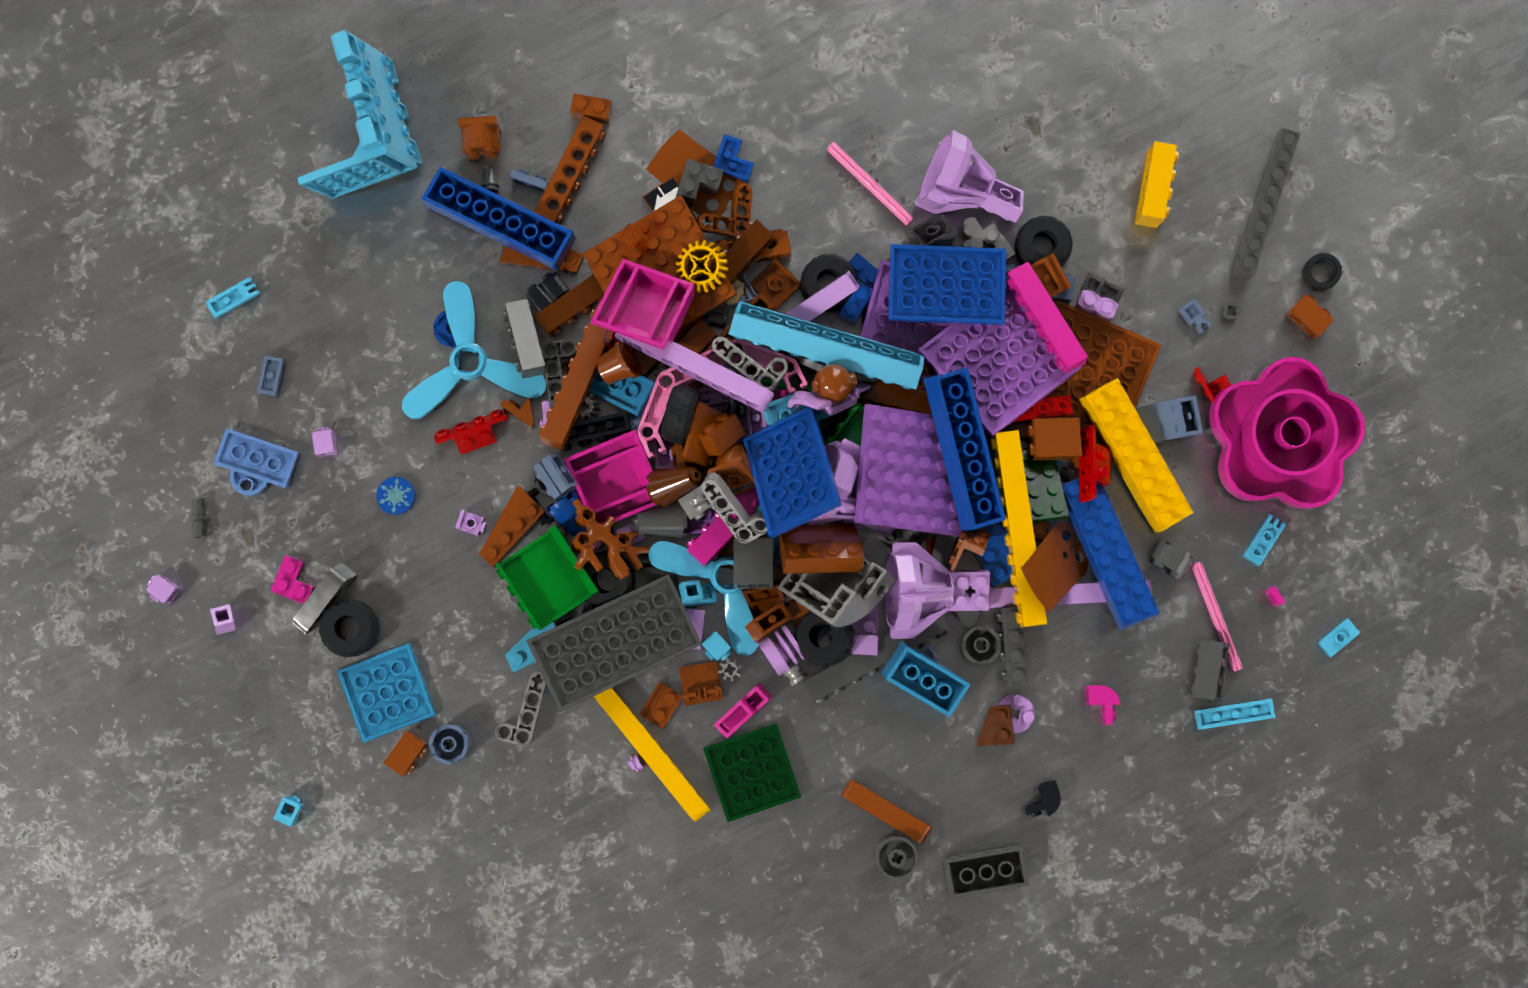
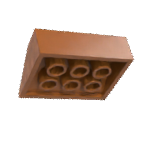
[778,523,864,574]

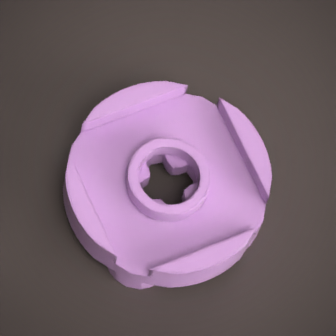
[997,694,1034,733]

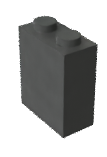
[733,536,774,589]

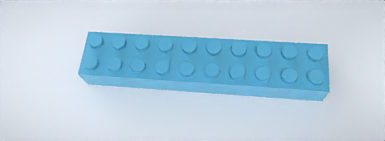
[729,301,924,390]

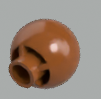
[812,364,857,403]

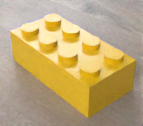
[1135,141,1179,228]

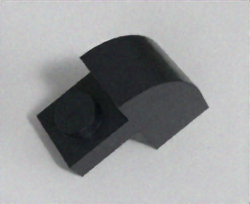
[1022,779,1061,818]

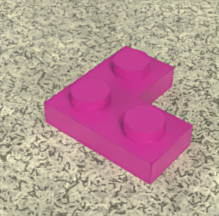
[271,555,315,604]

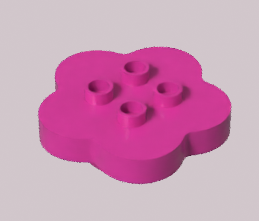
[1209,357,1365,509]

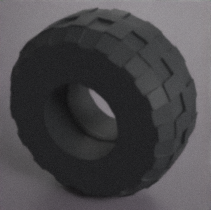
[1014,216,1073,267]
[800,254,857,312]
[661,385,700,445]
[583,551,635,608]
[319,599,379,657]
[795,611,855,666]

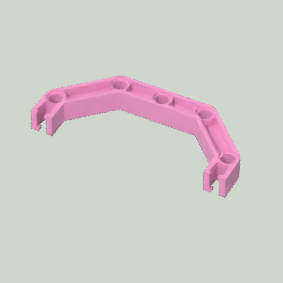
[638,339,808,460]

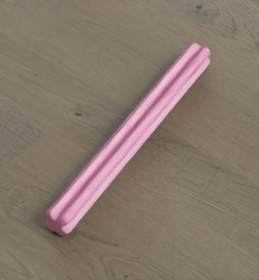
[827,142,913,225]
[1191,562,1242,672]

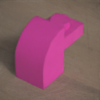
[1085,685,1120,725]

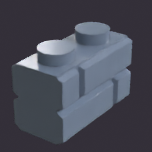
[533,452,578,500]

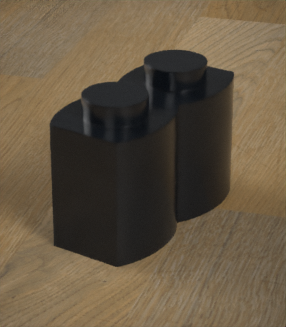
[525,272,570,312]

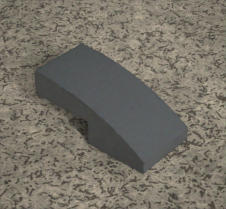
[1080,272,1124,304]

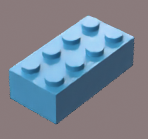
[881,641,971,717]

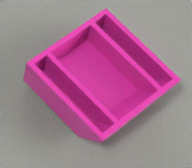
[591,259,695,350]
[564,429,658,524]

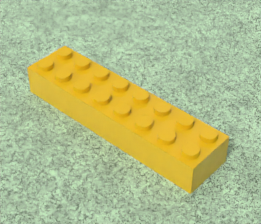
[1078,378,1194,533]

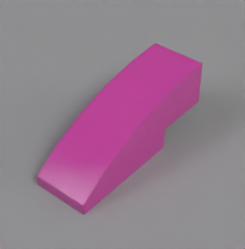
[714,683,773,739]

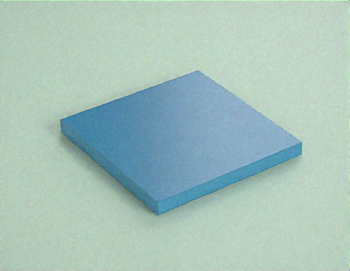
[337,643,436,743]

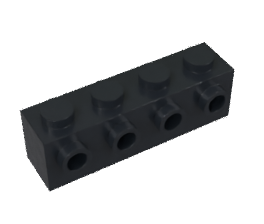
[561,411,631,451]

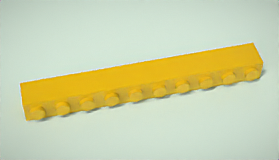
[990,430,1047,627]

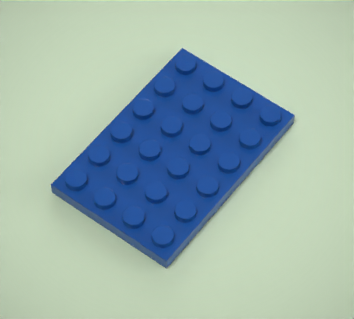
[888,244,1006,325]
[743,407,842,539]

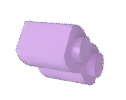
[1075,290,1118,322]

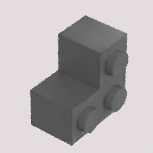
[676,159,724,206]

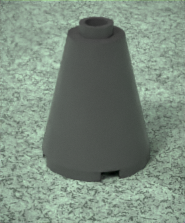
[632,500,687,538]

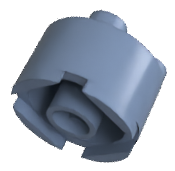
[429,724,472,764]

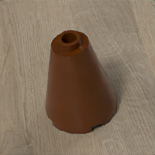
[646,467,701,508]

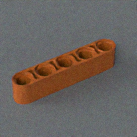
[841,779,932,845]

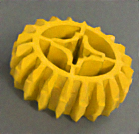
[676,240,728,293]

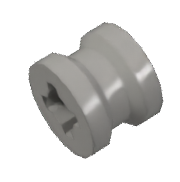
[784,663,808,686]

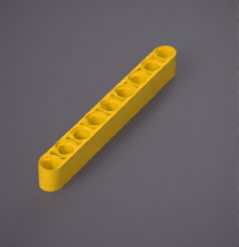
[593,687,710,823]

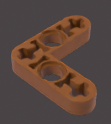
[696,183,752,238]

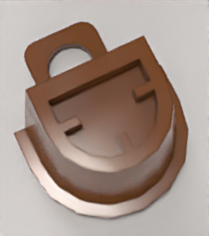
[597,341,641,385]

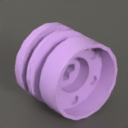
[757,624,805,676]

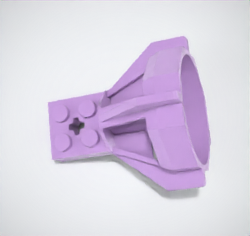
[915,130,1024,223]
[806,439,895,537]
[883,542,990,639]

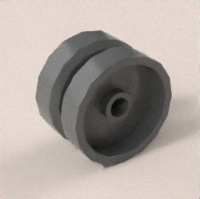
[874,834,919,880]

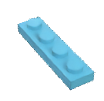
[1194,698,1275,730]

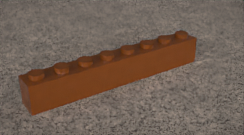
[539,303,614,451]

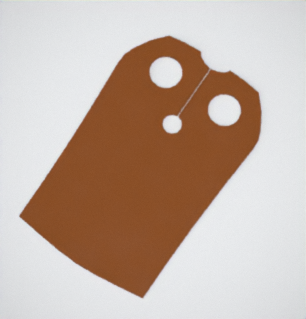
[646,129,742,216]
[1021,522,1089,613]

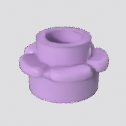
[628,753,645,772]

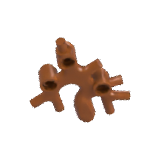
[571,498,649,580]

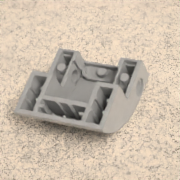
[778,558,896,627]

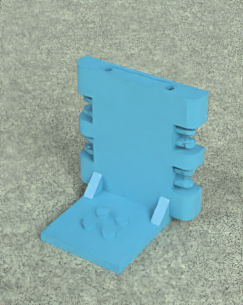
[297,30,422,199]

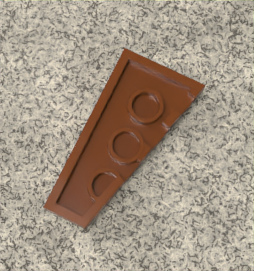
[499,246,584,273]
[479,485,546,567]

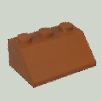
[682,402,722,472]

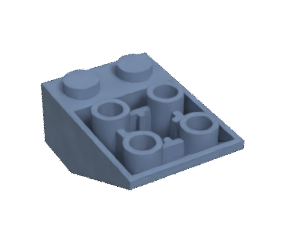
[1135,395,1203,443]

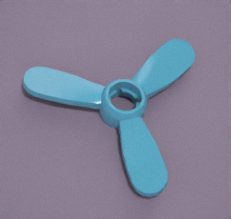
[402,281,547,419]
[648,522,779,656]

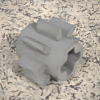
[718,658,742,682]

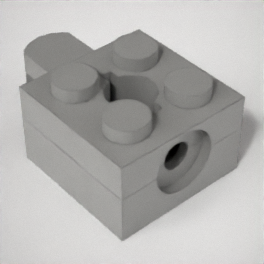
[961,217,1016,263]
[678,483,724,520]

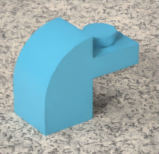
[677,580,717,609]

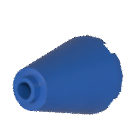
[546,489,587,537]

